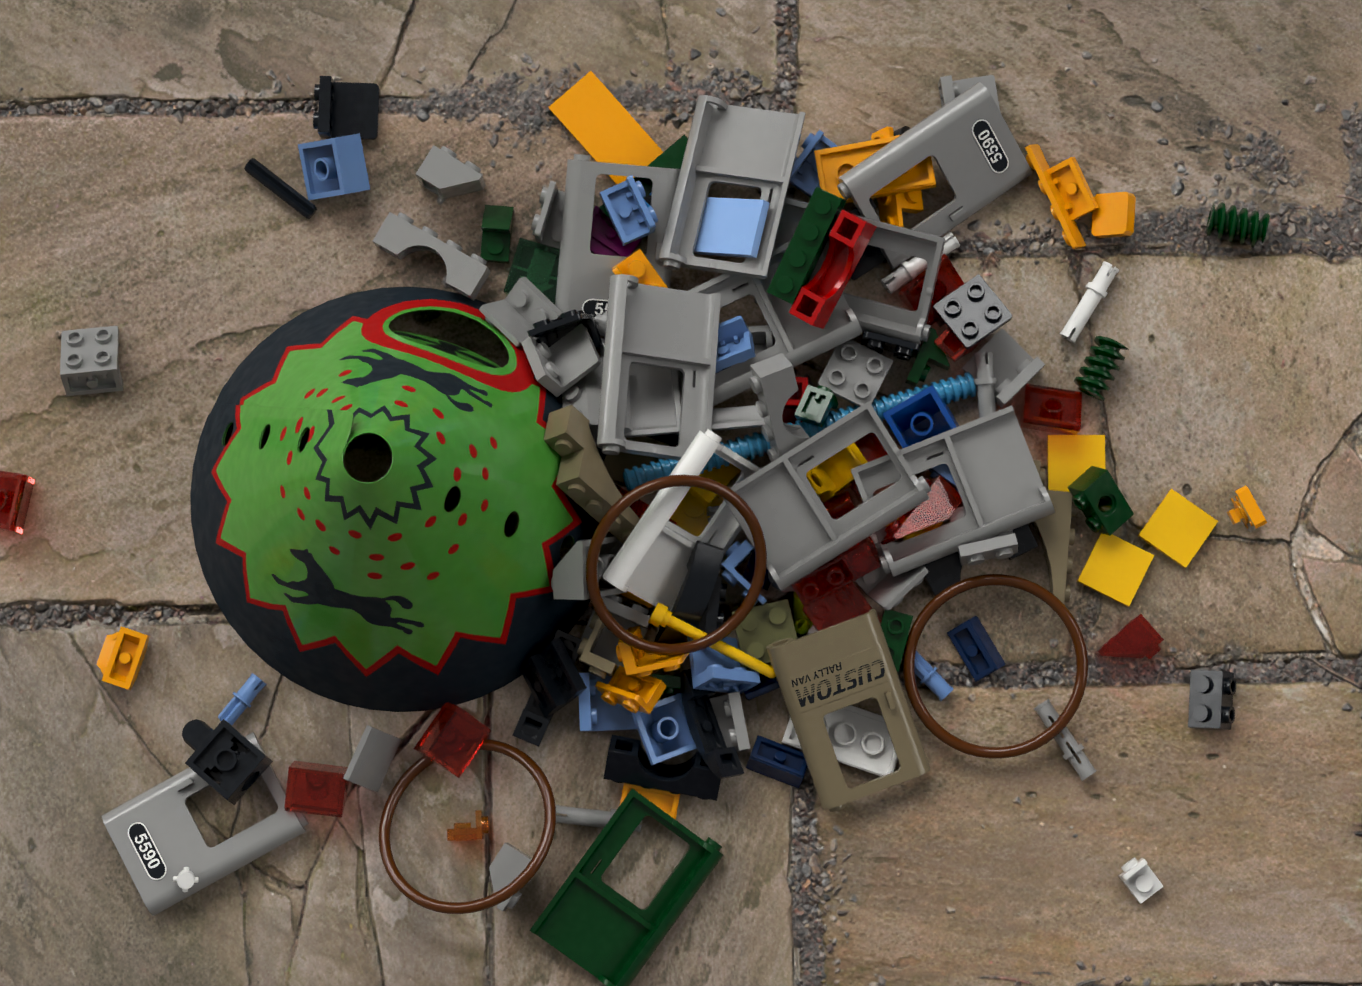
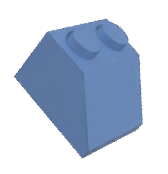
[298,133,370,200]

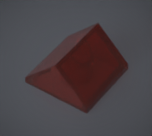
[898,254,964,325]
[1019,384,1082,435]
[0,471,35,535]
[414,702,491,778]
[284,761,349,818]

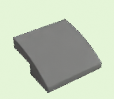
[343,725,401,792]

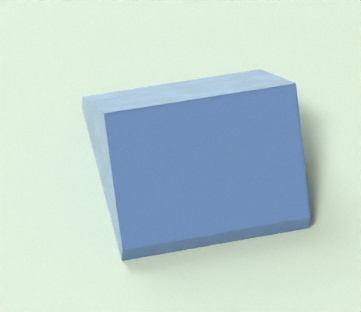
[631,693,697,765]

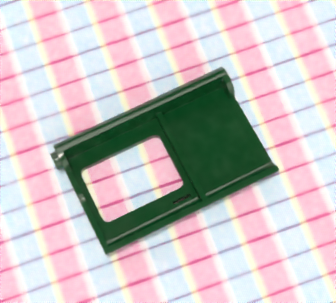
[529,789,723,986]

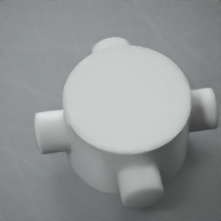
[173,867,199,892]

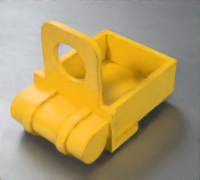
[806,443,867,503]

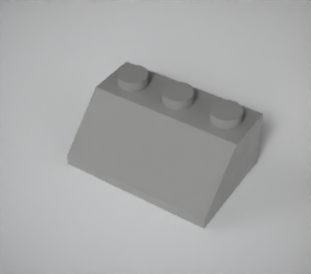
[562,357,632,446]
[551,536,628,600]

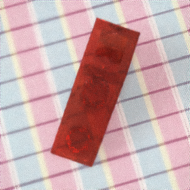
[880,475,962,545]
[791,537,881,607]

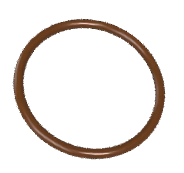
[586,474,767,655]
[903,574,1088,759]
[379,738,556,914]

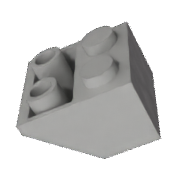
[416,145,486,199]
[489,843,534,911]

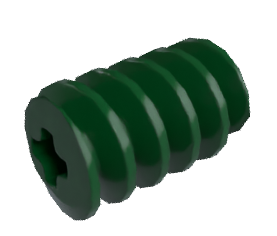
[1206,202,1270,248]
[1074,336,1129,401]

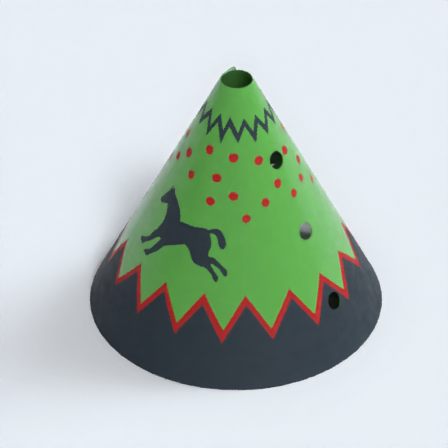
[190,287,617,712]

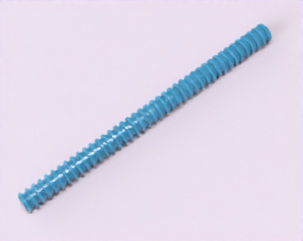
[623,372,977,492]

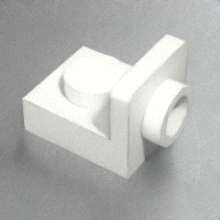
[1119,857,1164,904]

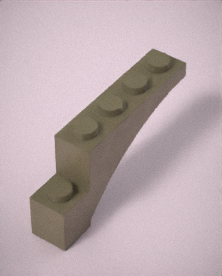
[544,405,640,544]
[1031,460,1077,608]

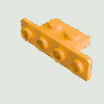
[871,126,924,227]
[1025,144,1099,249]

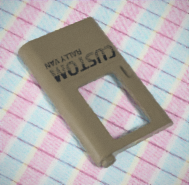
[766,608,930,812]

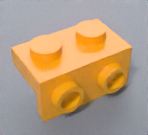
[595,665,667,715]

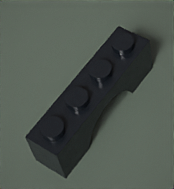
[923,524,1038,598]
[603,735,721,801]

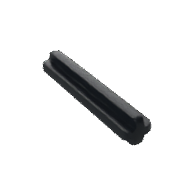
[244,158,317,219]

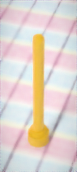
[648,602,776,679]

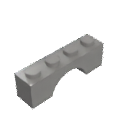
[373,212,491,301]
[749,353,814,465]

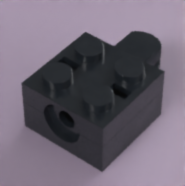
[182,719,273,805]

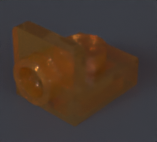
[447,810,489,841]

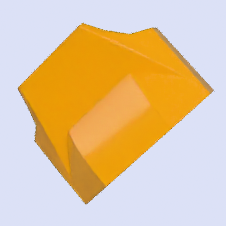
[96,626,150,690]

